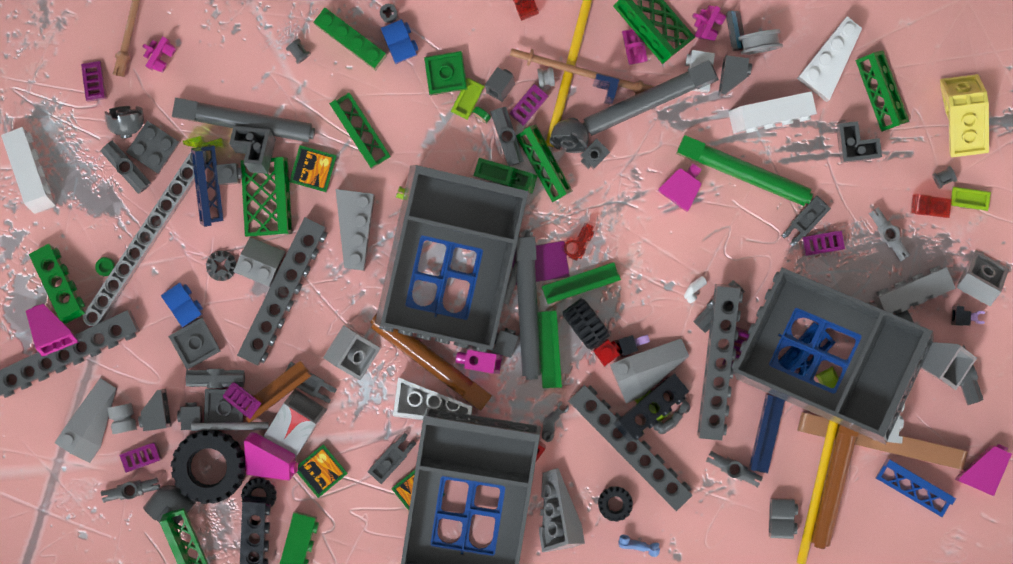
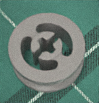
[738,29,783,55]

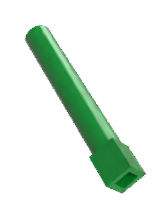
[676,135,813,206]

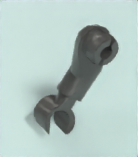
[653,400,690,434]
[542,401,569,442]

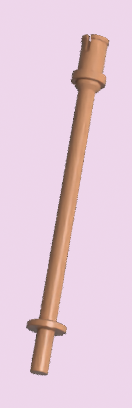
[112,0,140,77]
[510,48,654,95]

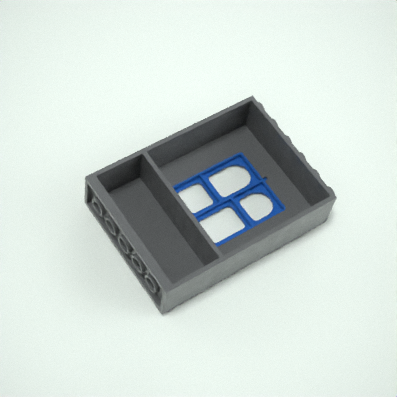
[375,165,528,353]
[732,267,934,445]
[401,408,541,564]

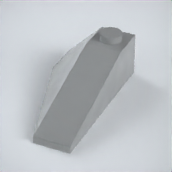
[610,339,689,404]
[55,378,117,463]
[539,468,585,552]

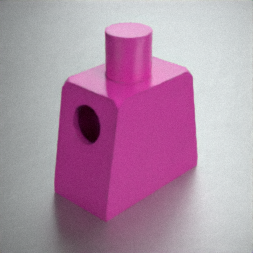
[657,163,702,212]
[456,350,503,374]

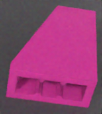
[26,304,78,357]
[244,432,298,481]
[955,444,1012,496]

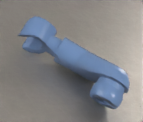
[618,534,660,557]

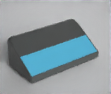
[726,11,744,51]

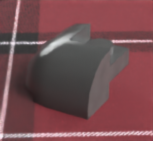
[143,485,197,524]

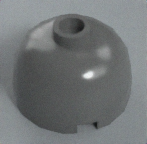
[105,106,144,138]
[550,118,589,153]

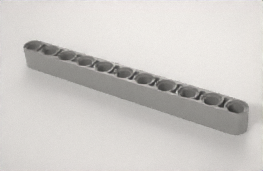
[83,151,209,326]

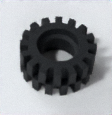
[241,478,277,507]
[598,486,633,522]

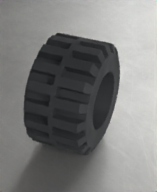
[562,298,610,350]

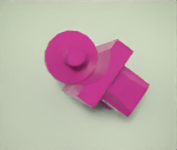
[692,5,726,41]
[622,29,648,65]
[142,36,177,73]

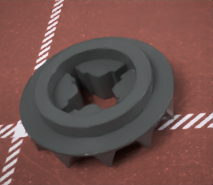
[206,251,237,281]

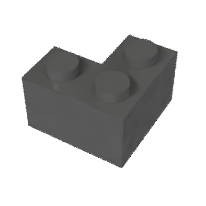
[836,121,882,163]
[229,126,276,174]

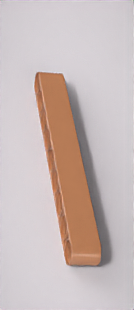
[797,412,968,470]

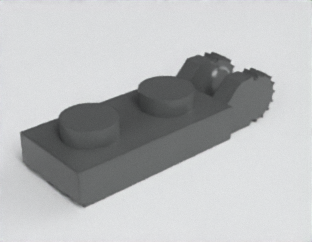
[781,196,831,246]
[285,362,337,403]
[367,433,417,484]

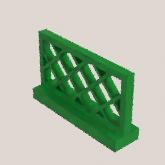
[613,0,695,64]
[240,157,293,237]

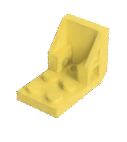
[940,74,989,158]

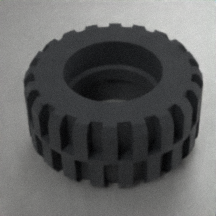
[171,430,246,504]

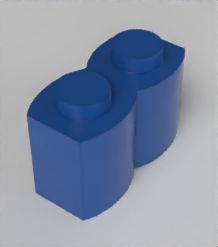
[381,19,419,64]
[161,283,203,327]

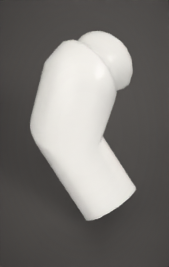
[684,276,707,304]

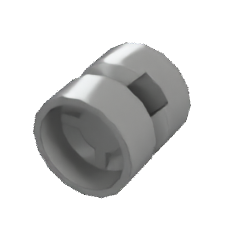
[107,403,137,434]

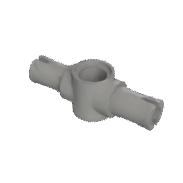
[869,207,911,262]

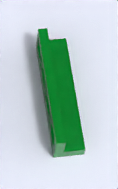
[855,50,910,132]
[329,93,391,169]
[516,124,573,203]
[541,262,621,305]
[538,311,562,388]
[159,508,208,564]

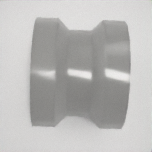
[537,67,555,88]

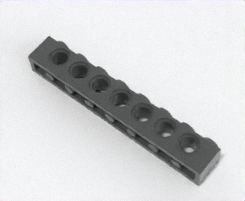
[237,217,328,366]
[697,284,743,441]
[0,310,140,398]
[568,385,693,511]

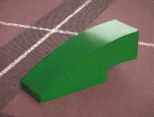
[473,158,538,194]

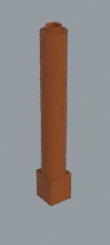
[370,313,492,411]
[811,424,859,549]

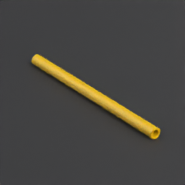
[546,0,592,147]
[796,420,838,564]

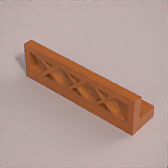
[245,360,312,423]

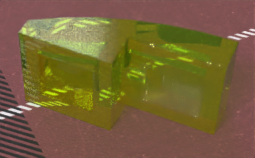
[183,136,226,149]

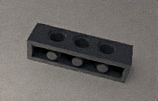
[613,373,689,441]
[240,496,271,564]

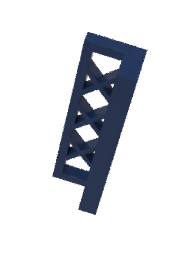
[593,74,619,105]
[191,145,224,227]
[748,394,785,473]

